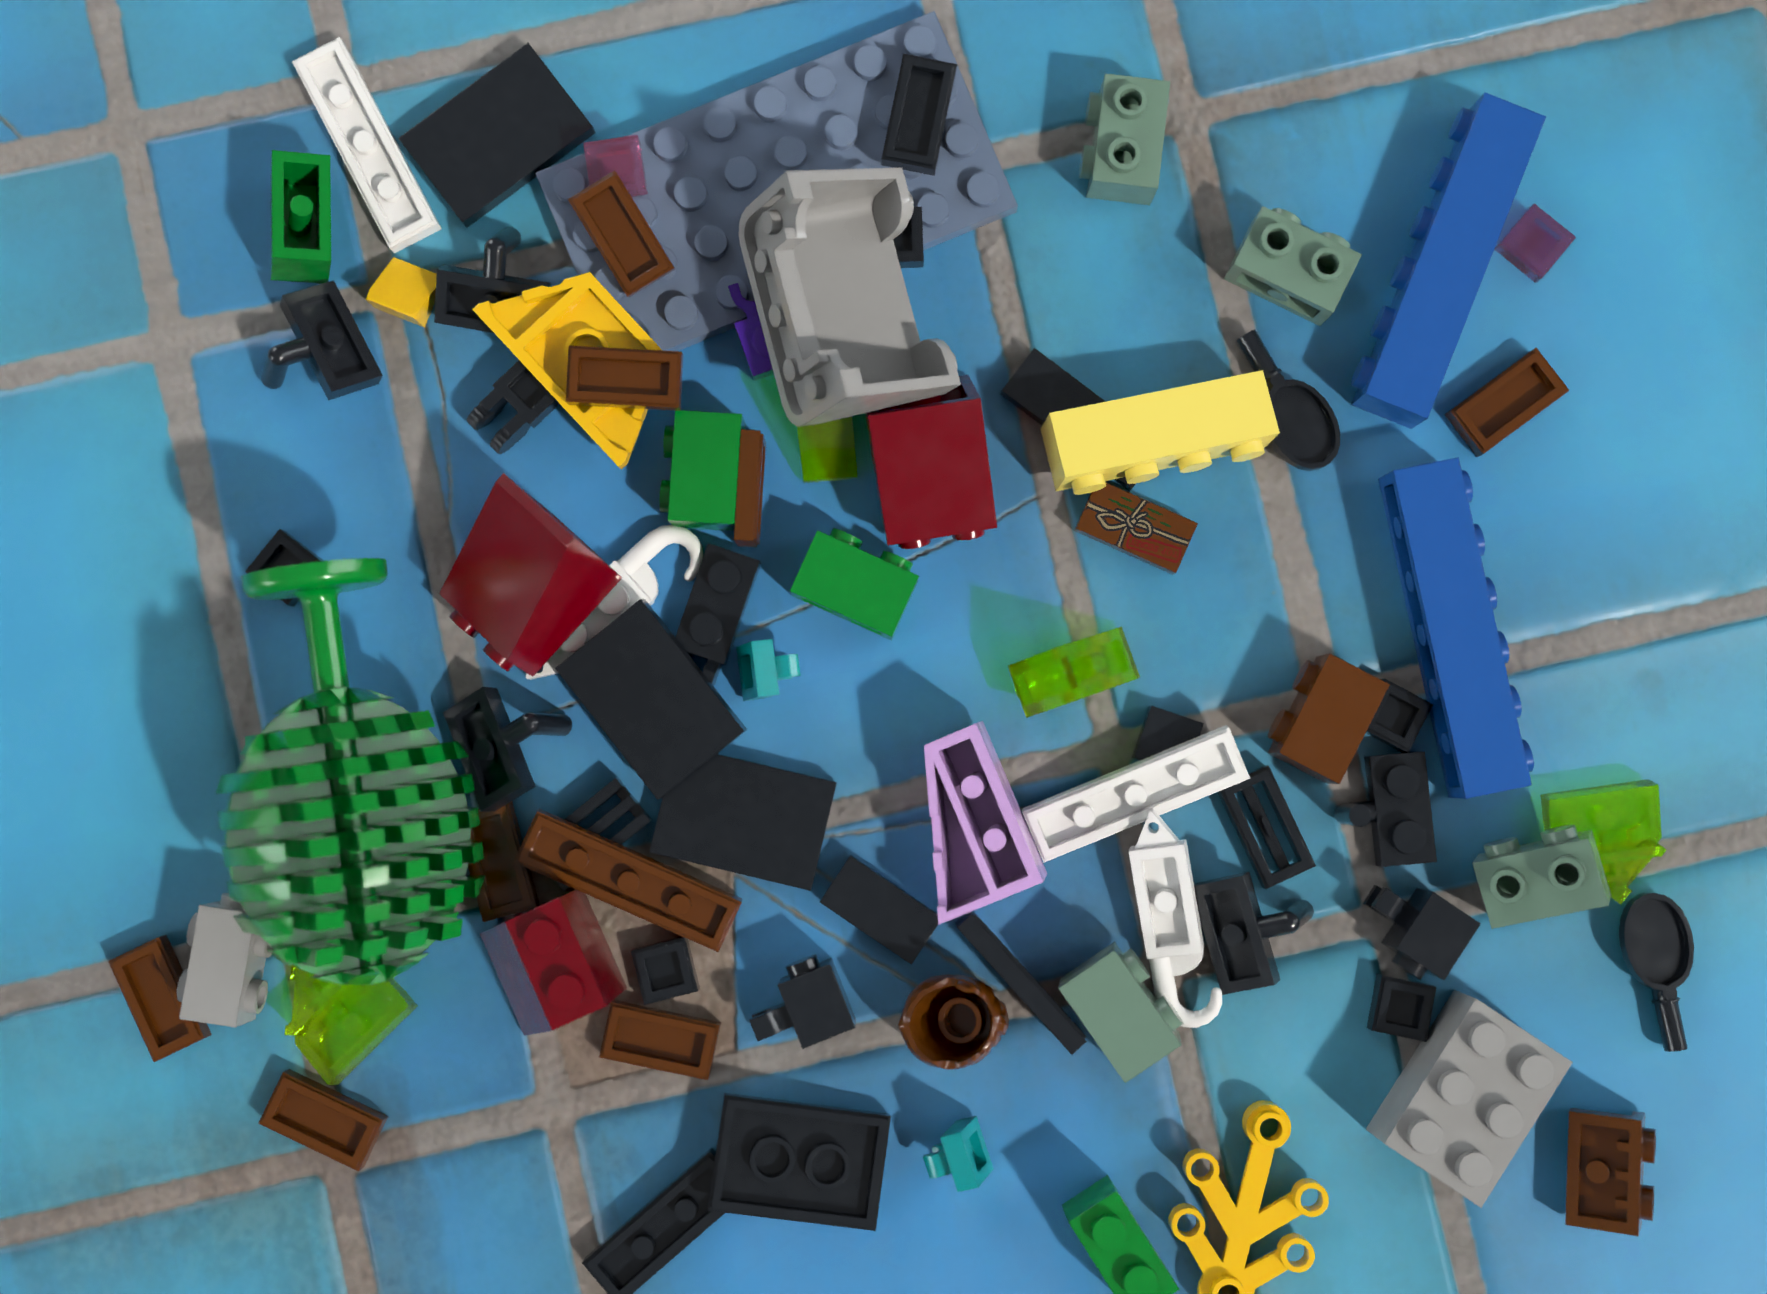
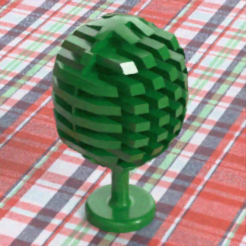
[216,558,485,985]

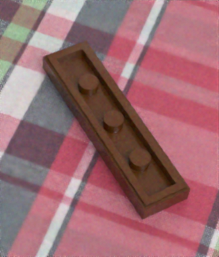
[514,808,742,952]

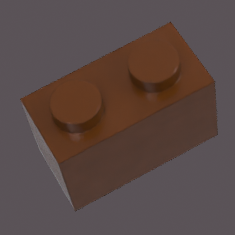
[1268,653,1390,784]

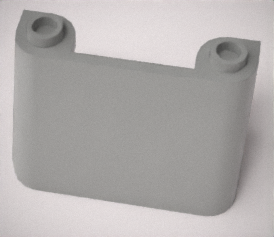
[739,168,961,427]

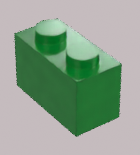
[270,150,331,284]
[659,410,746,531]
[790,528,919,640]
[1062,1175,1180,1294]

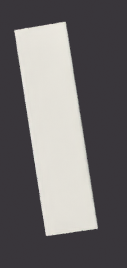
[292,37,442,254]
[1022,725,1250,863]

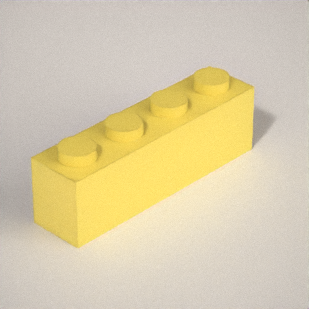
[1040,370,1280,495]

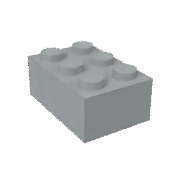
[1366,990,1573,1208]

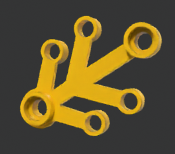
[1168,1100,1329,1294]

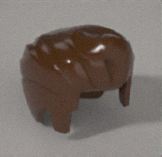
[898,974,1009,1070]

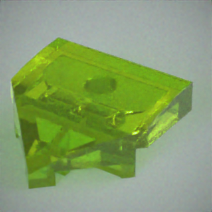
[1541,779,1667,905]
[285,965,418,1085]

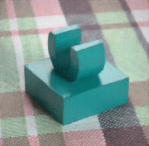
[736,639,801,701]
[923,1116,994,1192]

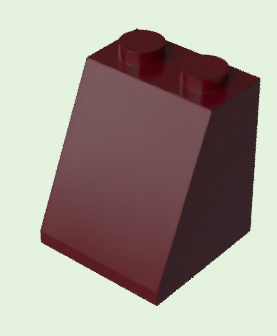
[865,374,997,549]
[439,473,623,677]
[480,890,627,1036]

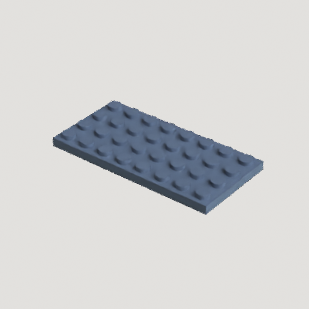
[536,11,1018,351]

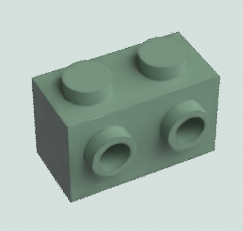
[1079,73,1171,205]
[1224,206,1362,326]
[1472,825,1611,929]
[1058,941,1183,1083]

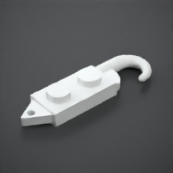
[525,525,704,680]
[1128,809,1222,1028]

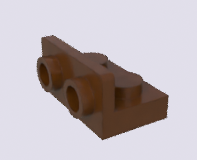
[1565,1108,1656,1236]

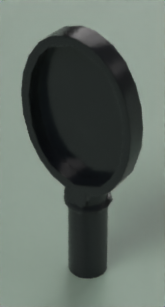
[1236,329,1340,471]
[1619,892,1694,1052]

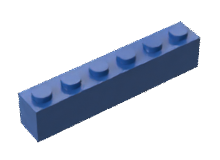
[1351,92,1546,429]
[1378,457,1534,799]

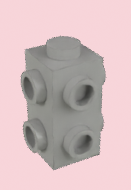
[177,893,272,1028]

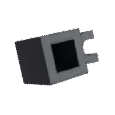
[1363,885,1481,980]
[749,954,856,1049]

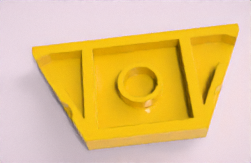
[472,272,663,470]

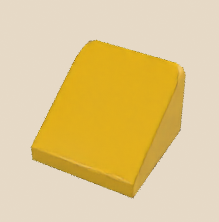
[365,257,437,328]

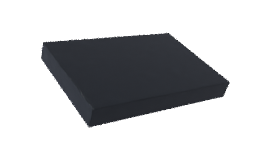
[398,43,596,228]
[555,599,747,800]
[649,754,837,891]
[707,1093,891,1231]

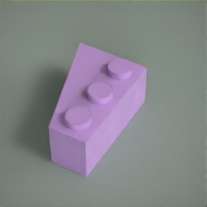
[924,721,1048,925]

